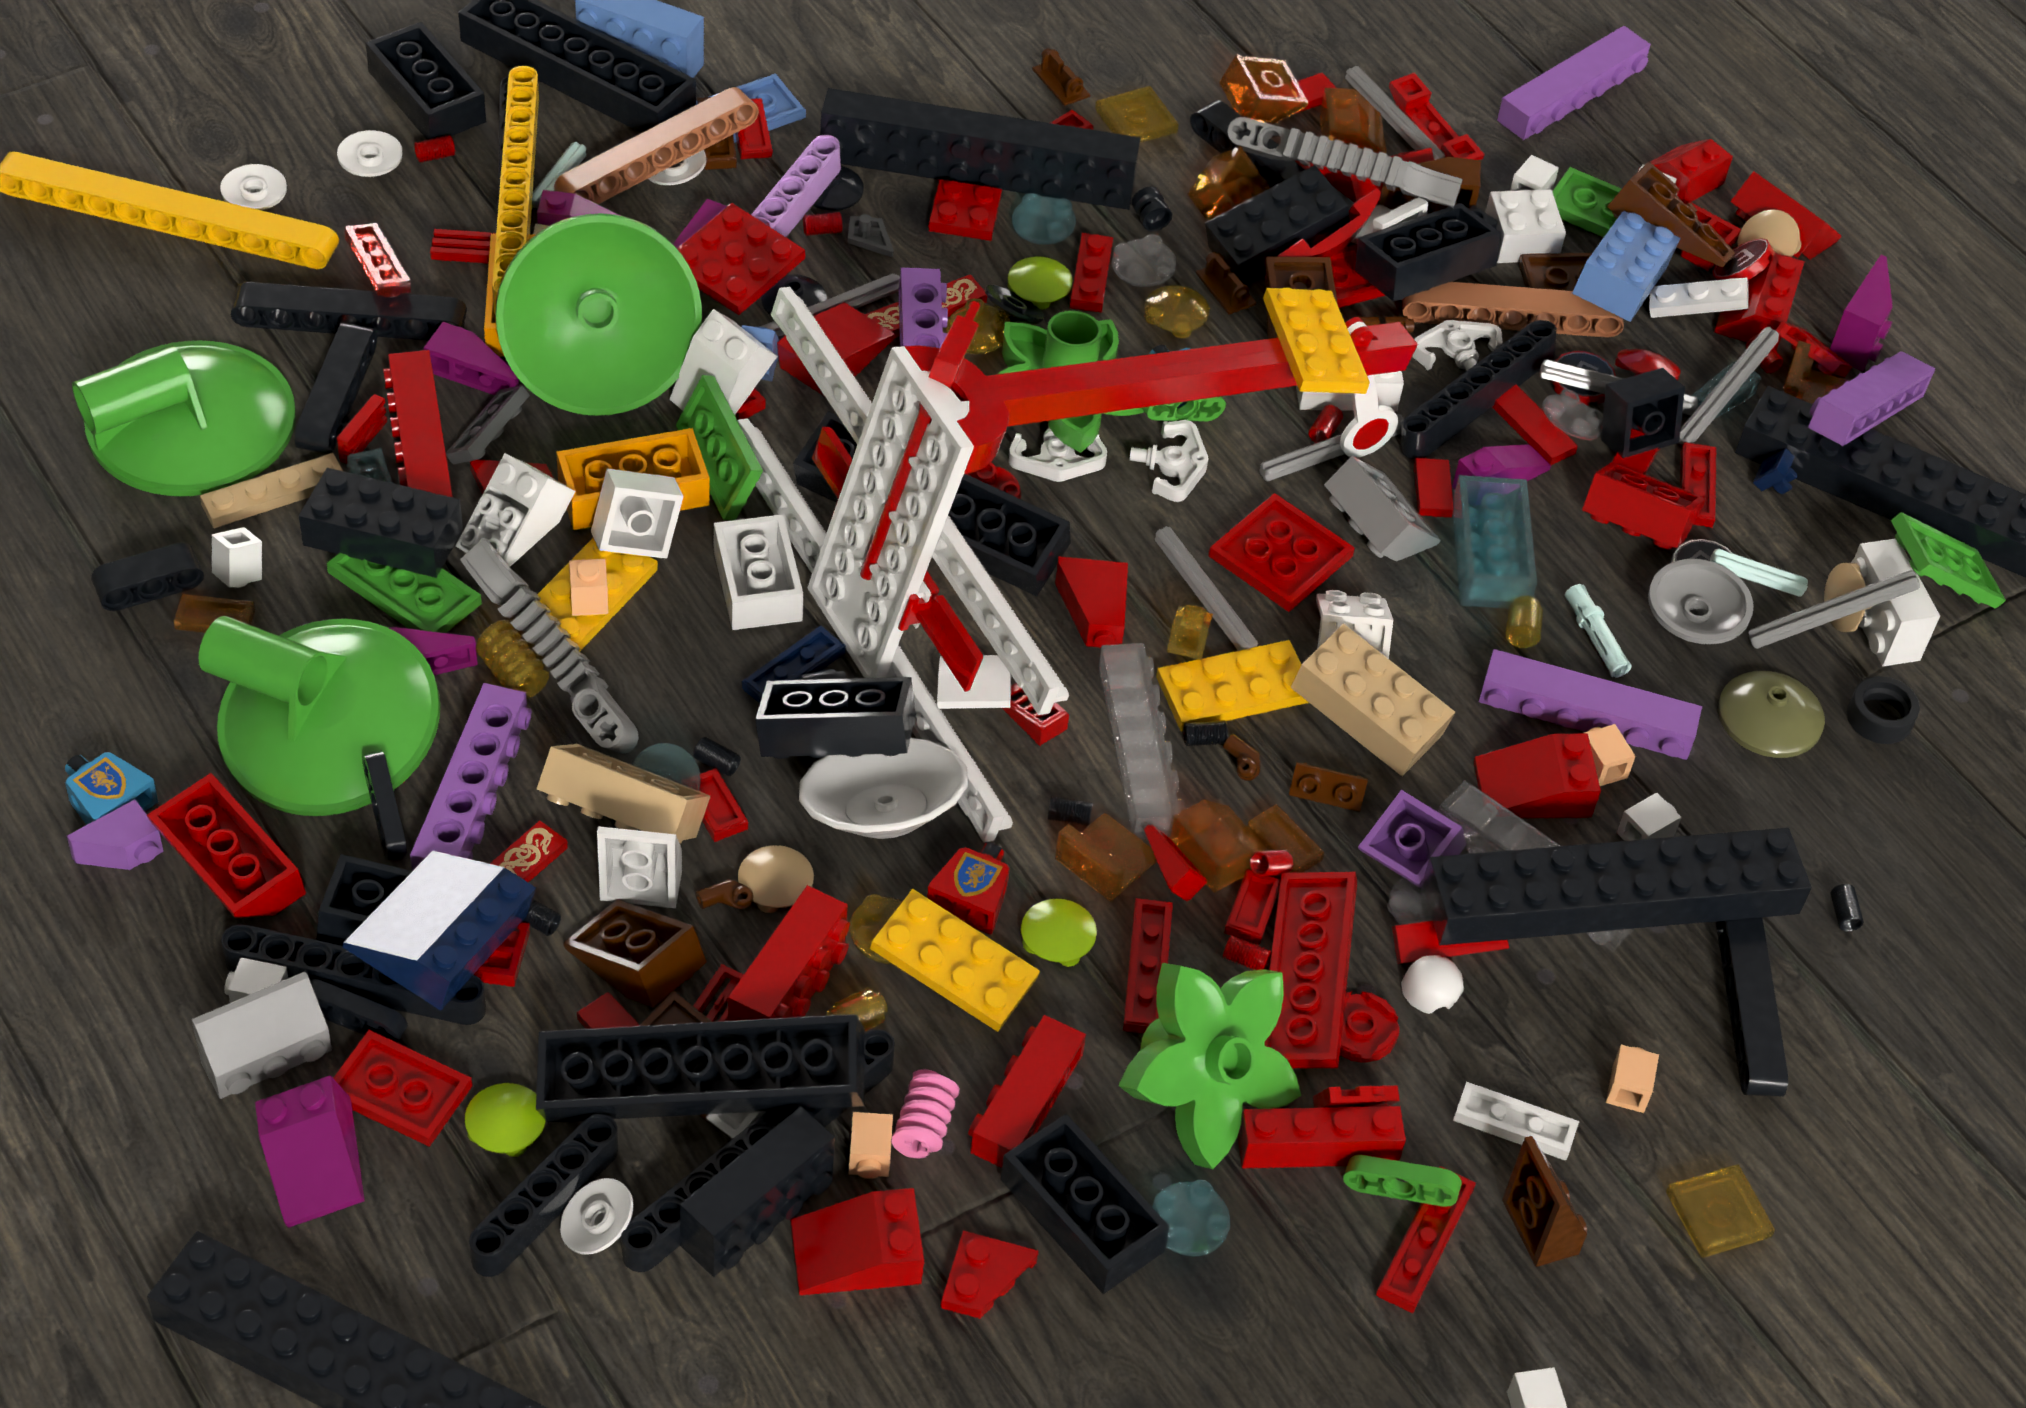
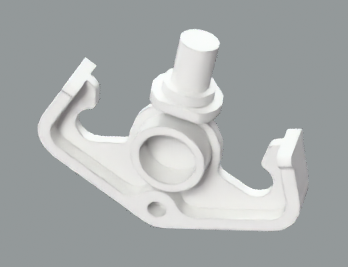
[1412,320,1502,370]
[1130,420,1208,502]
[1008,423,1107,482]

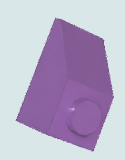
[67,800,164,870]

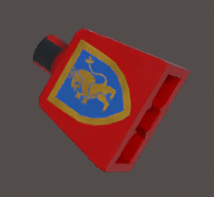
[927,843,1010,935]

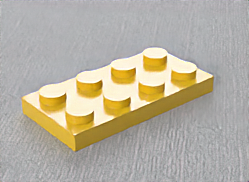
[1263,288,1370,394]
[537,537,658,652]
[1156,640,1309,731]
[869,889,1040,1032]

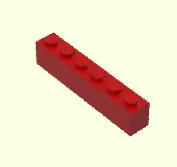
[383,350,453,498]

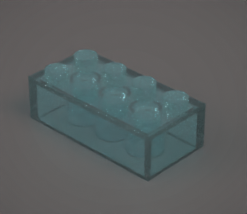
[1453,475,1537,610]

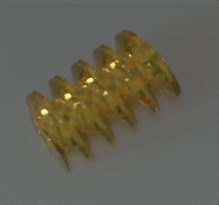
[476,620,549,699]

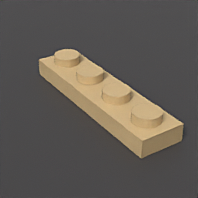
[200,453,343,528]

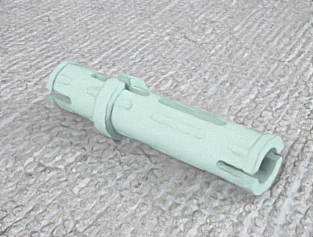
[1565,584,1632,678]

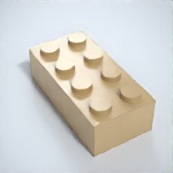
[1291,623,1455,777]
[537,744,711,843]

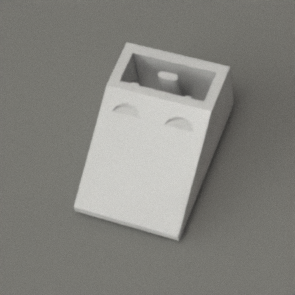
[456,453,575,567]

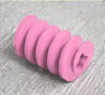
[891,1069,960,1159]

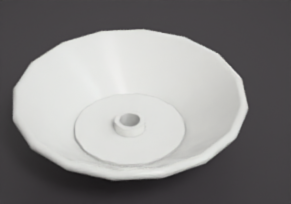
[799,738,968,839]

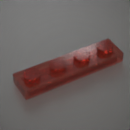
[344,223,411,297]

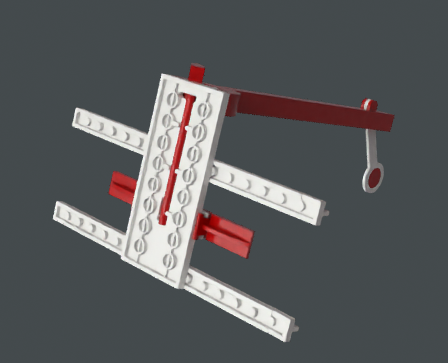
[737,287,1418,843]

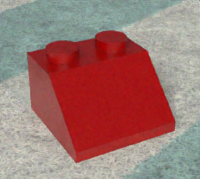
[1638,139,1733,205]

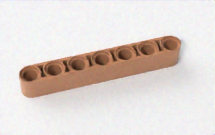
[554,87,759,204]
[1402,282,1624,337]

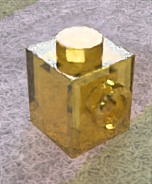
[1167,605,1213,660]

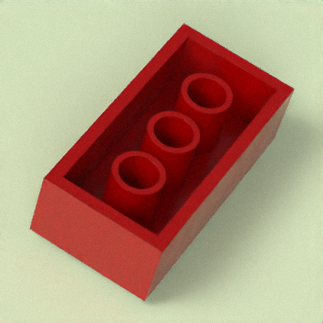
[728,885,850,1021]

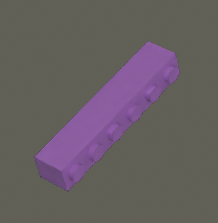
[1497,26,1651,140]
[1808,351,1935,446]
[1479,649,1702,760]

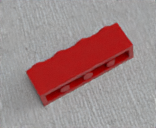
[968,1015,1086,1168]
[1238,1106,1406,1168]

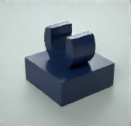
[1753,448,1798,494]

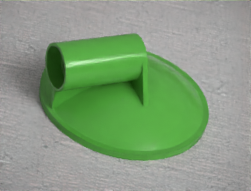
[495,213,702,416]
[72,341,296,496]
[199,616,440,816]

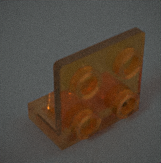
[1782,341,1849,404]
[1055,813,1157,902]

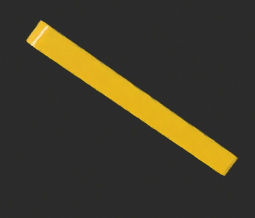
[492,66,539,313]
[0,152,339,269]

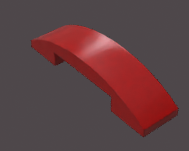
[1389,73,1485,160]
[1277,188,1381,257]

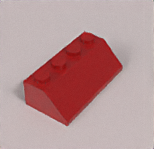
[147,773,306,917]

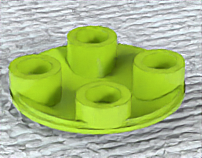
[1007,257,1072,309]
[1021,899,1097,967]
[465,1083,546,1157]

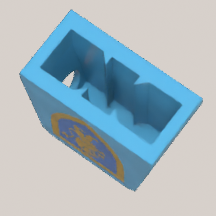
[65,752,158,825]

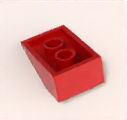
[777,302,895,397]
[1474,733,1601,819]
[791,1188,924,1296]

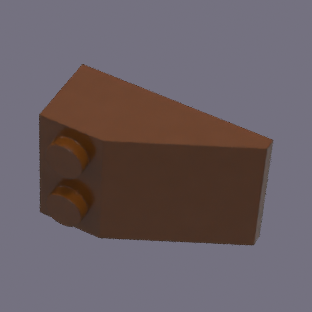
[1378,157,1481,214]
[1265,257,1338,339]
[563,899,707,1007]
[1502,1136,1587,1267]

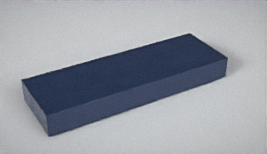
[742,625,846,704]

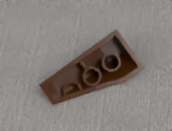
[1607,162,1735,267]

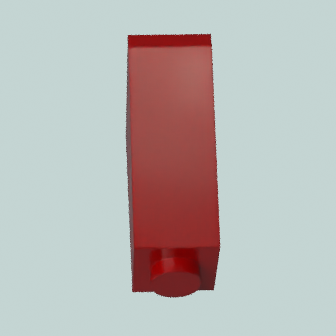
[1055,556,1128,650]

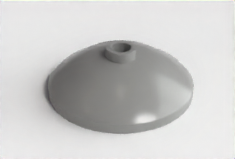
[1648,559,1753,644]

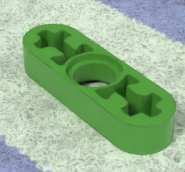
[1142,396,1226,421]
[1343,1155,1462,1206]

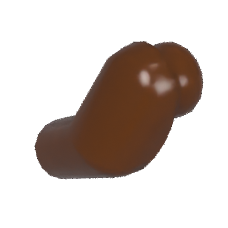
[1223,734,1260,781]
[695,879,753,909]

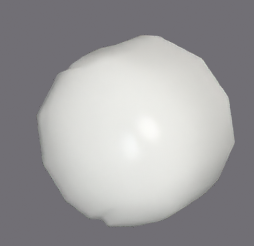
[1401,955,1464,1014]

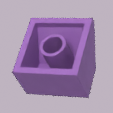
[1358,790,1466,887]

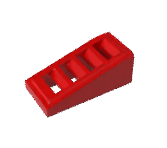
[1002,683,1069,746]
[1144,824,1207,901]

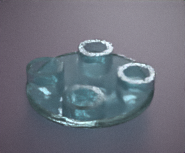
[1012,193,1076,245]
[1152,1180,1231,1256]

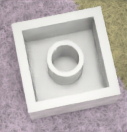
[1485,189,1566,263]
[591,468,684,559]

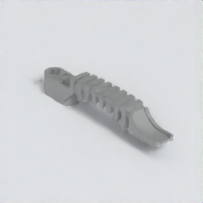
[1228,117,1463,208]
[460,538,639,754]

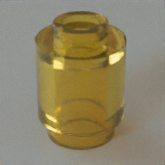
[1506,596,1543,648]
[827,987,888,1032]

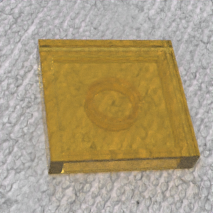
[1095,86,1179,143]
[1666,1164,1775,1258]

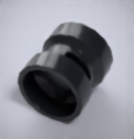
[1131,186,1173,231]

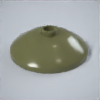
[1718,671,1825,758]

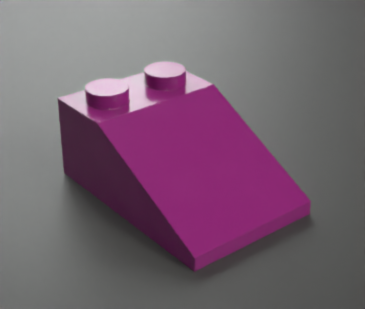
[1830,255,1893,372]
[255,1075,365,1228]

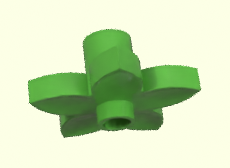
[998,311,1144,453]
[1118,963,1301,1169]

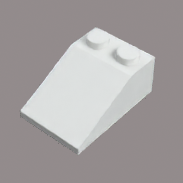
[669,309,778,415]
[597,826,682,908]

